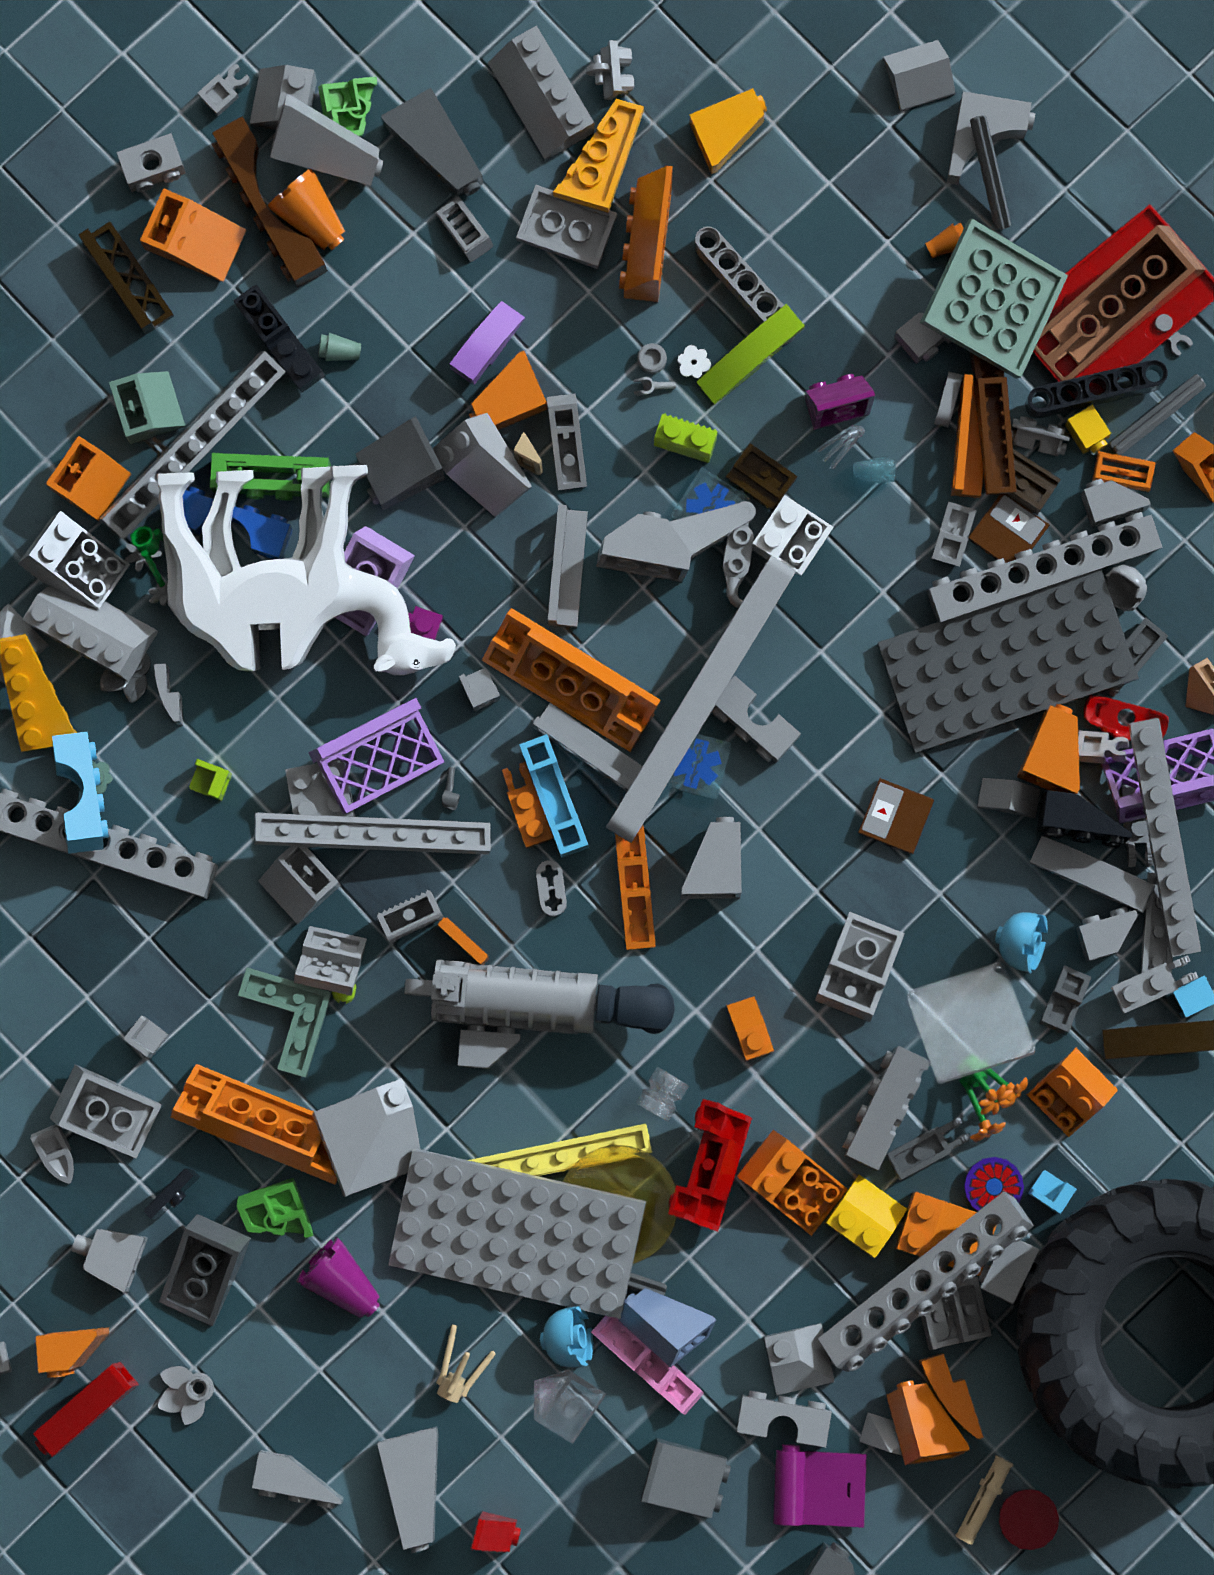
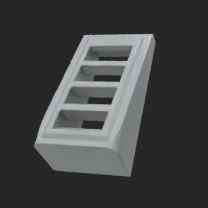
[435,196,493,262]

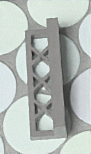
[548,505,588,628]
[533,703,642,792]

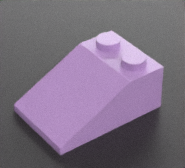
[335,526,415,636]

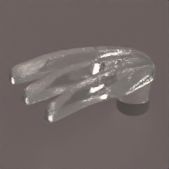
[816,425,865,469]

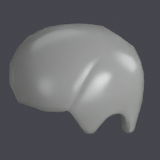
[1105,565,1147,611]

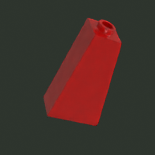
[33,1362,139,1457]

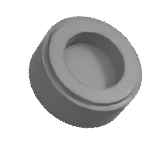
[638,343,667,374]

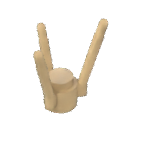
[436,1324,496,1403]

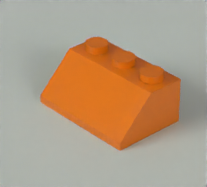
[35,1327,109,1378]

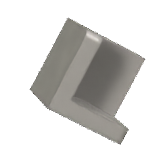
[459,668,501,712]
[123,1016,169,1058]

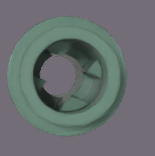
[318,333,361,361]

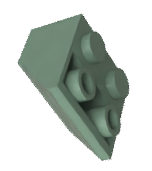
[109,371,186,444]

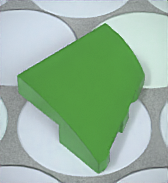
[318,76,377,137]
[236,1178,313,1238]

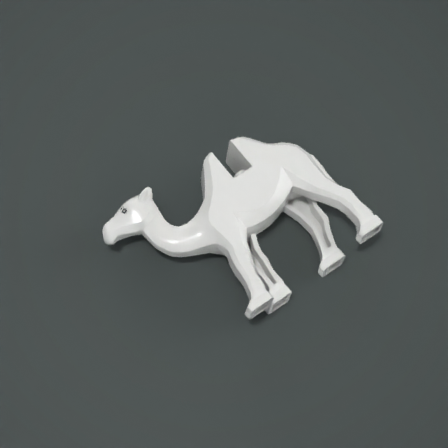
[157,465,456,675]

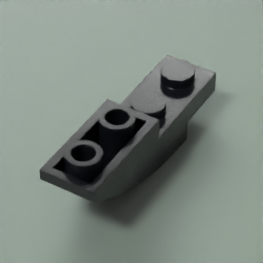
[233,284,325,393]

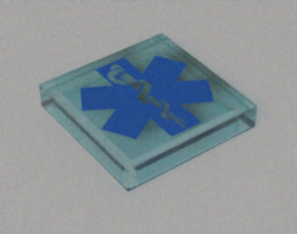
[670,467,751,548]
[666,734,732,801]

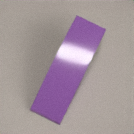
[450,301,525,385]

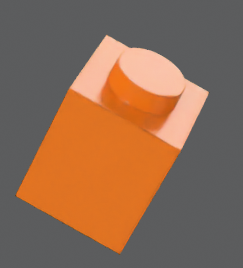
[1172,432,1214,503]
[726,996,774,1062]

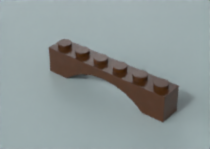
[211,116,327,288]

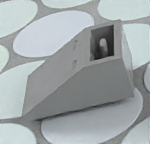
[18,511,130,610]

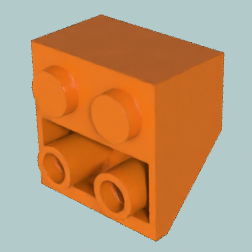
[46,436,131,522]
[1027,1048,1118,1137]

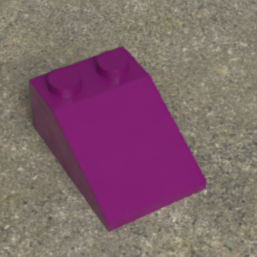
[804,374,875,430]

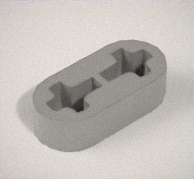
[934,372,963,428]
[536,860,567,917]

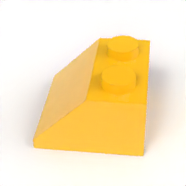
[825,1175,907,1258]

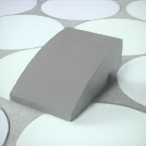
[815,912,905,1022]

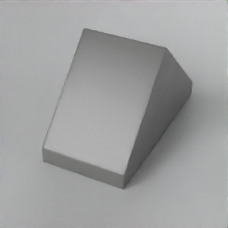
[977,778,1041,818]

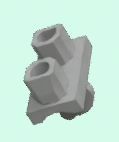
[586,40,634,100]

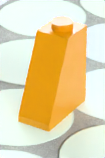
[689,88,767,174]

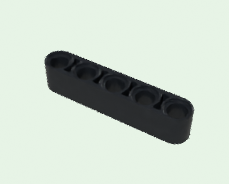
[1025,360,1168,418]

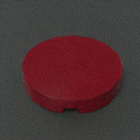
[999,1489,1059,1550]

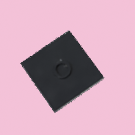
[144,1169,201,1219]

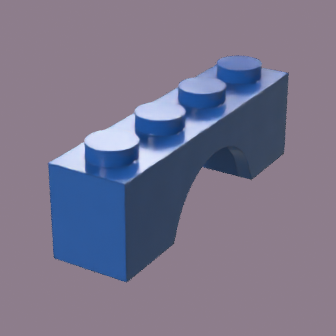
[182,487,293,560]

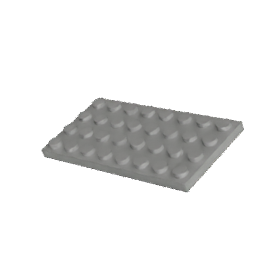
[388,1148,646,1319]

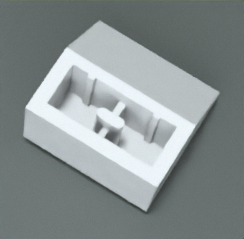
[752,495,834,576]

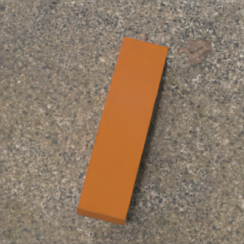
[615,825,656,950]

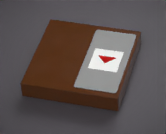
[968,494,1050,573]
[858,778,935,855]

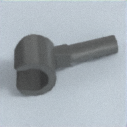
[442,767,460,810]

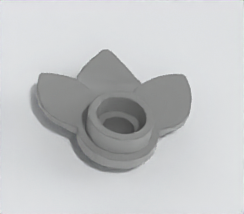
[158,1366,214,1425]

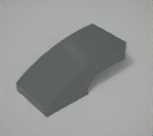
[1039,965,1092,1035]

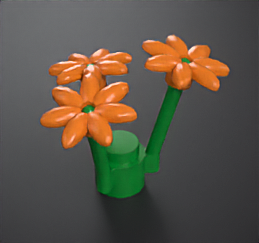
[957,1056,1028,1142]

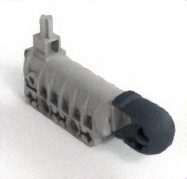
[404,959,675,1034]

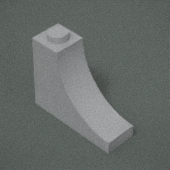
[947,91,1035,185]

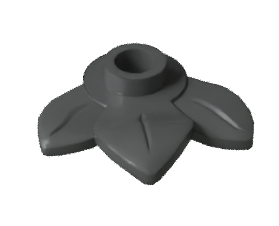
[100,653,151,703]

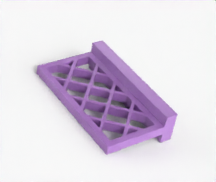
[308,698,444,814]
[1101,728,1214,823]

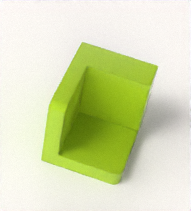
[189,759,232,801]

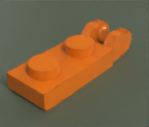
[502,762,554,848]

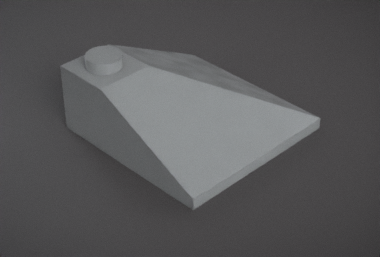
[312,1078,420,1197]

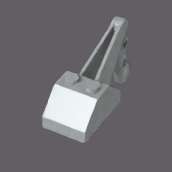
[596,501,756,608]

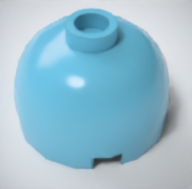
[995,912,1048,973]
[540,1306,594,1368]

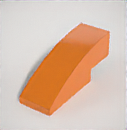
[919,1353,984,1439]

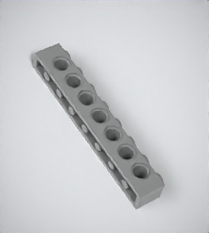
[100,351,286,540]
[926,512,1163,623]
[0,788,218,899]
[818,1191,1034,1372]

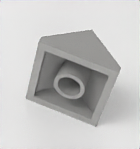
[883,40,956,111]

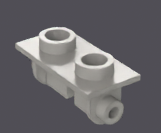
[1011,416,1070,457]

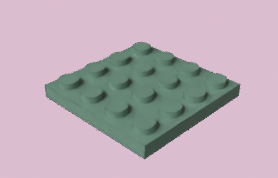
[920,219,1068,379]

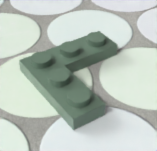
[238,967,332,1078]

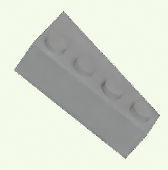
[842,1046,931,1171]

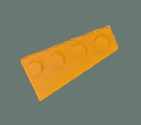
[553,99,644,213]
[0,634,77,752]

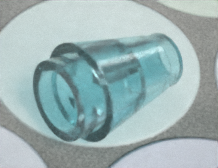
[853,456,896,485]

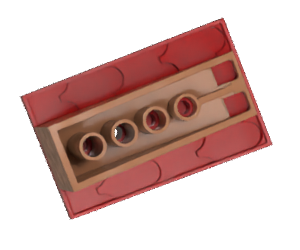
[1033,204,1214,409]

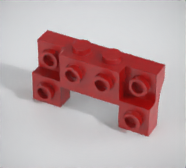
[668,1099,752,1232]

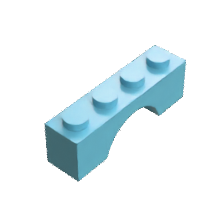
[52,732,109,854]
[519,734,589,858]

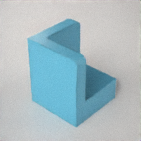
[1173,975,1214,1019]
[1028,1170,1077,1214]

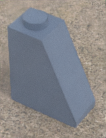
[619,1288,716,1368]

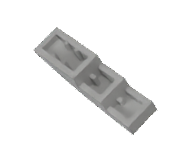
[1030,836,1155,913]

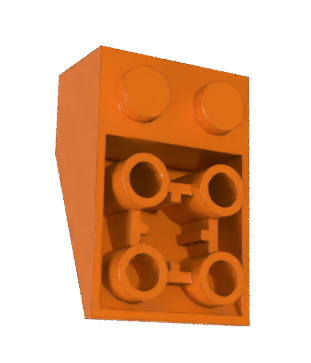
[140,188,247,282]
[737,1130,848,1236]

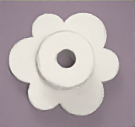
[678,345,711,378]

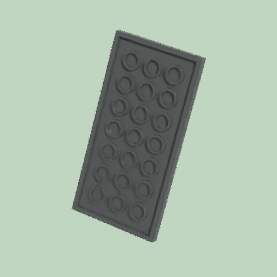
[878,569,1139,754]

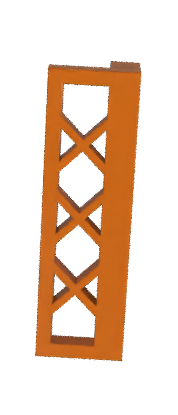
[951,374,983,498]

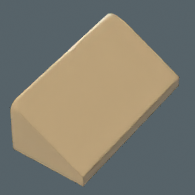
[513,432,543,476]

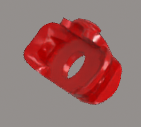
[1084,695,1169,741]

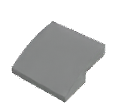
[294,926,367,996]
[921,1277,992,1350]

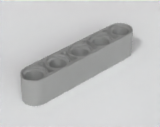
[695,226,795,344]

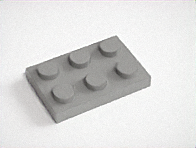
[516,185,617,269]

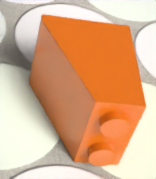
[1017,704,1080,794]

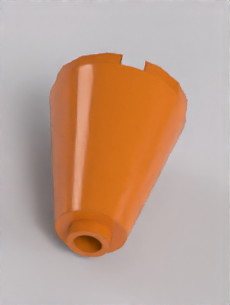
[267,169,345,251]

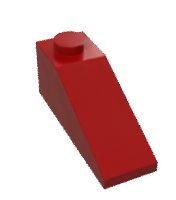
[471,1511,521,1552]

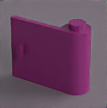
[773,1444,867,1528]

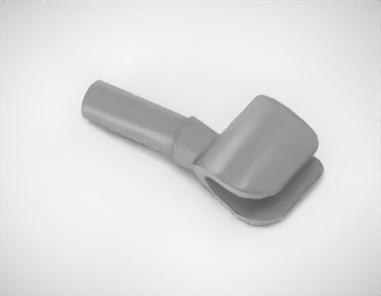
[633,377,676,396]

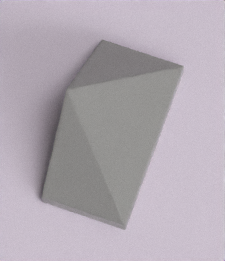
[859,1413,902,1455]

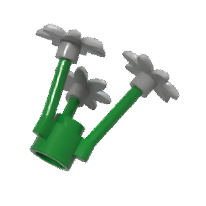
[125,526,200,606]

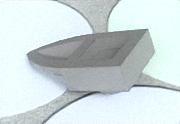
[30,1124,74,1184]

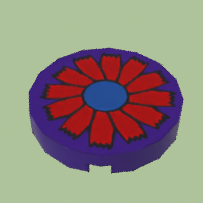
[964,1157,1024,1211]

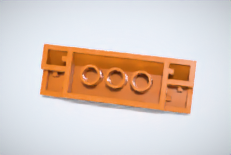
[482,608,661,752]
[170,1064,337,1185]

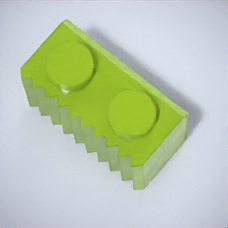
[654,413,717,463]

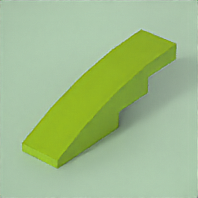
[696,304,805,405]

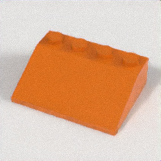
[619,166,673,302]

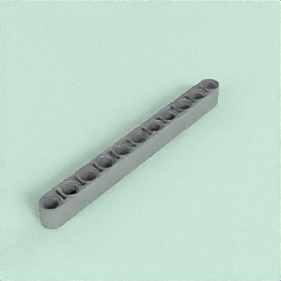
[606,555,796,843]

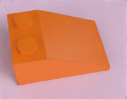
[895,1191,997,1277]

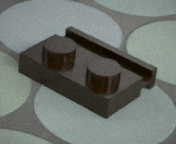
[725,443,798,512]
[1005,449,1061,515]

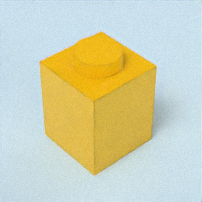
[1065,404,1111,454]

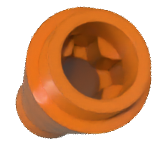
[925,222,964,259]

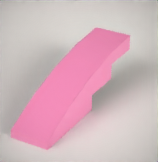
[591,1316,704,1415]

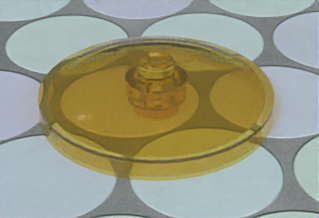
[563,1145,677,1263]

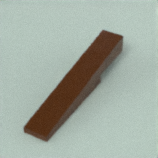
[970,352,1016,495]

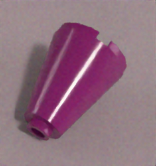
[297,1237,380,1318]

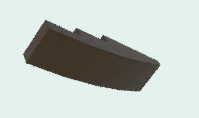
[1102,1020,1214,1059]

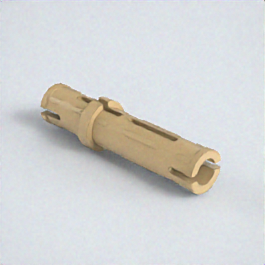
[955,1455,1013,1545]

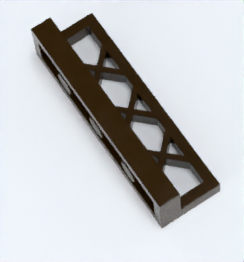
[79,221,174,335]

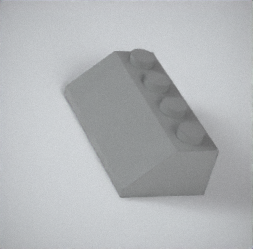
[488,25,595,160]
[22,586,159,682]

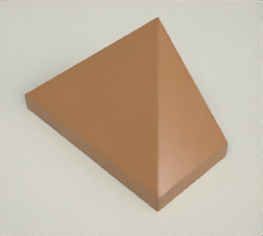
[1186,657,1214,715]

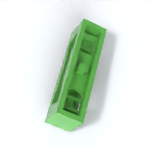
[210,453,331,501]

